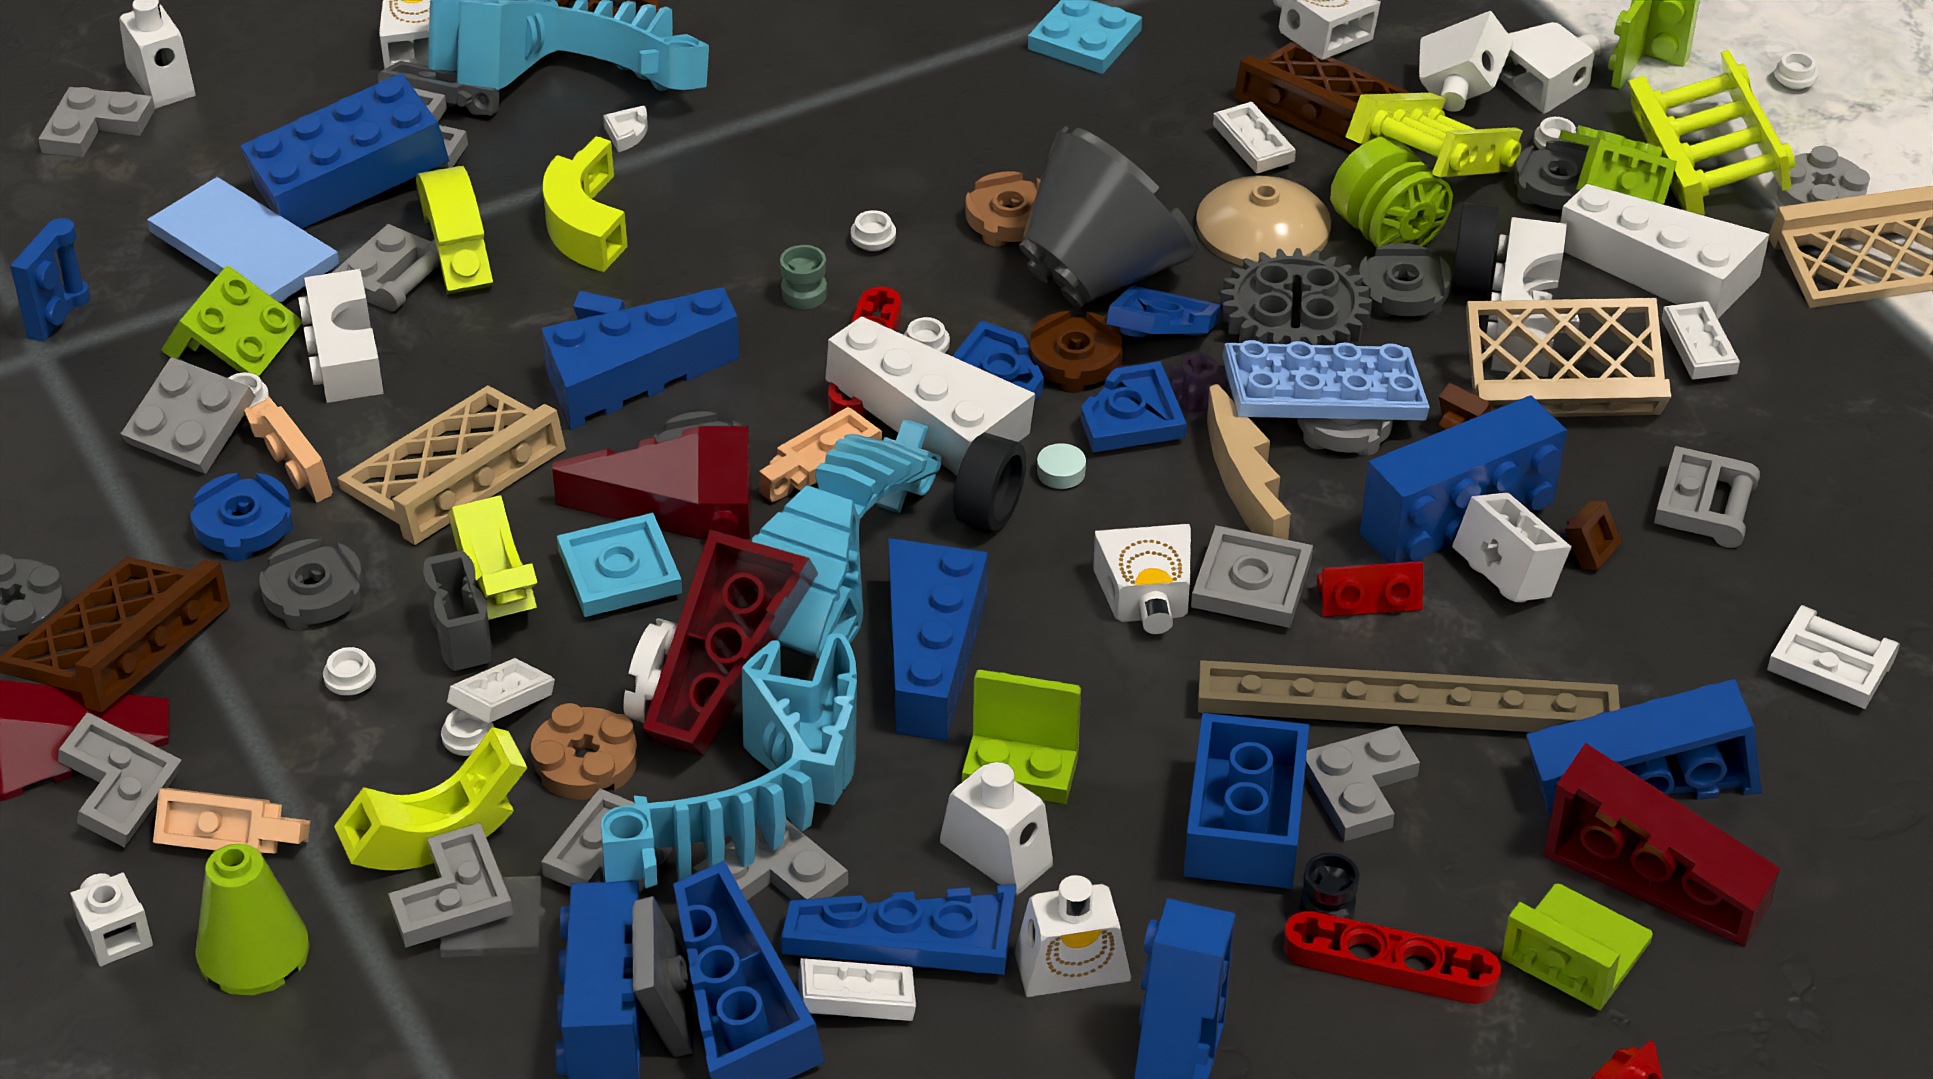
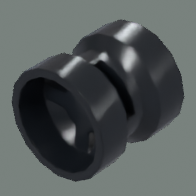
[1300,852,1360,920]

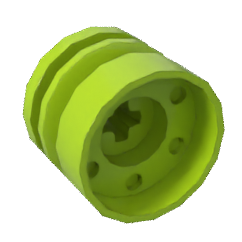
[1330,137,1453,248]

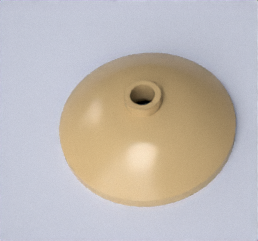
[1196,176,1331,266]

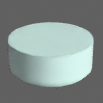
[1037,443,1086,489]

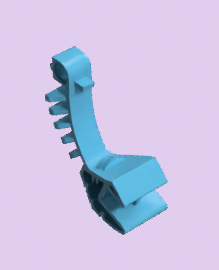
[428,0,709,91]
[752,419,942,658]
[601,633,857,888]

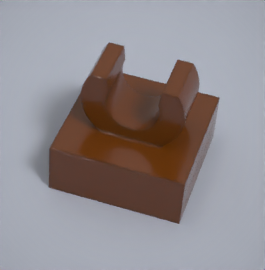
[1438,382,1491,430]
[1556,500,1622,570]

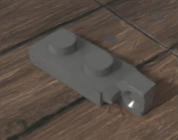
[378,61,500,115]

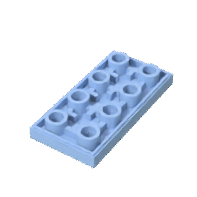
[147,177,339,304]
[1222,340,1430,421]

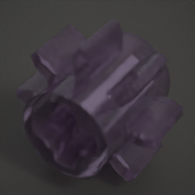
[1169,353,1228,412]

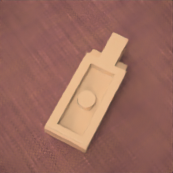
[244,397,333,503]
[759,407,882,502]
[153,788,311,855]

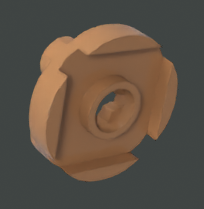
[965,171,1041,247]
[531,703,638,800]

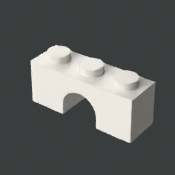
[298,269,384,403]

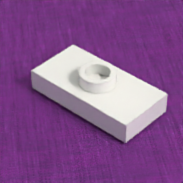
[1213,102,1296,174]
[1662,301,1740,379]
[447,658,555,724]
[798,959,916,1021]

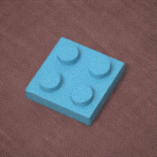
[1028,0,1142,74]
[557,513,682,617]

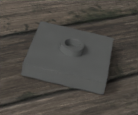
[633,896,693,1058]

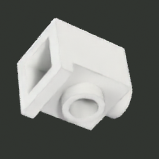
[70,872,153,967]

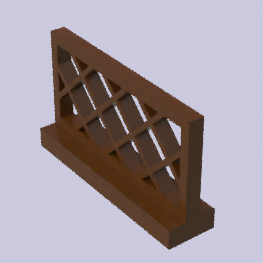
[1234,41,1411,152]
[0,557,230,712]

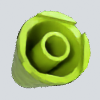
[195,843,310,996]

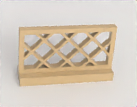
[1769,185,1933,308]
[1465,298,1671,417]
[337,385,566,545]

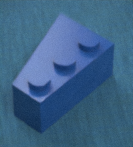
[1134,898,1236,1079]

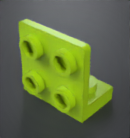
[1608,0,1700,89]
[1559,125,1677,205]
[161,264,302,377]
[962,670,1081,804]
[1501,884,1653,1011]

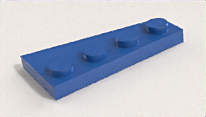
[782,884,1016,975]

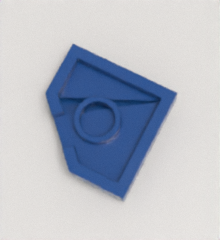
[1106,285,1221,337]
[952,320,1044,403]
[1080,361,1187,452]

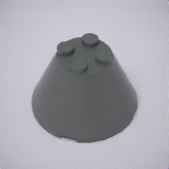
[1019,125,1199,309]

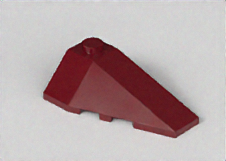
[552,426,752,539]
[0,680,170,801]

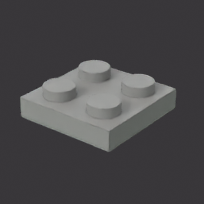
[121,357,256,474]
[1191,525,1313,628]

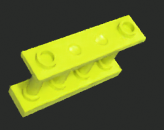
[1628,49,1796,215]
[1346,93,1523,177]

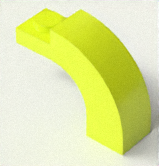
[543,136,627,273]
[416,165,493,295]
[448,495,537,620]
[334,727,528,870]

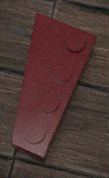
[642,530,818,756]
[1544,743,1780,947]

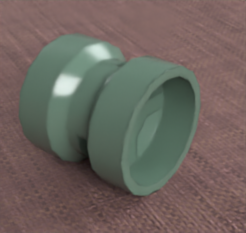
[780,245,827,310]

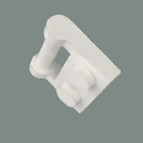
[1767,605,1900,709]

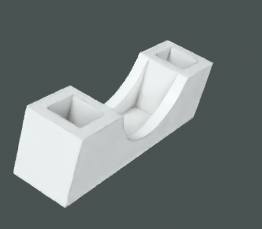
[1484,217,1567,377]

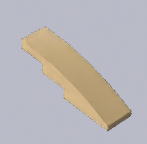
[1207,384,1291,540]

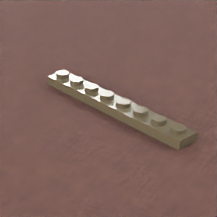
[1198,660,1620,732]

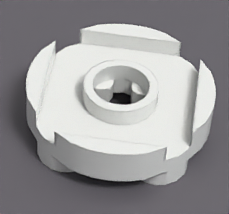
[624,618,678,723]

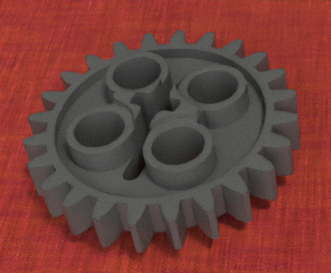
[1220,248,1372,345]

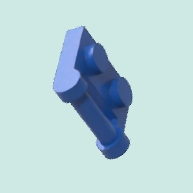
[10,218,90,342]

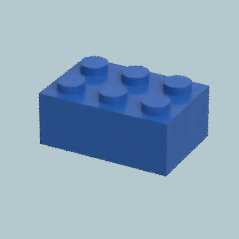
[1184,713,1309,889]

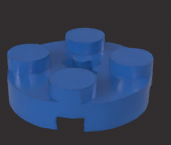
[190,473,293,562]

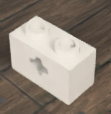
[1452,492,1571,602]

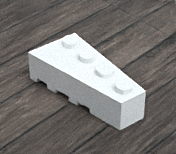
[1560,184,1769,319]
[825,316,1035,475]

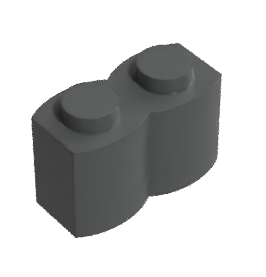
[423,550,492,671]

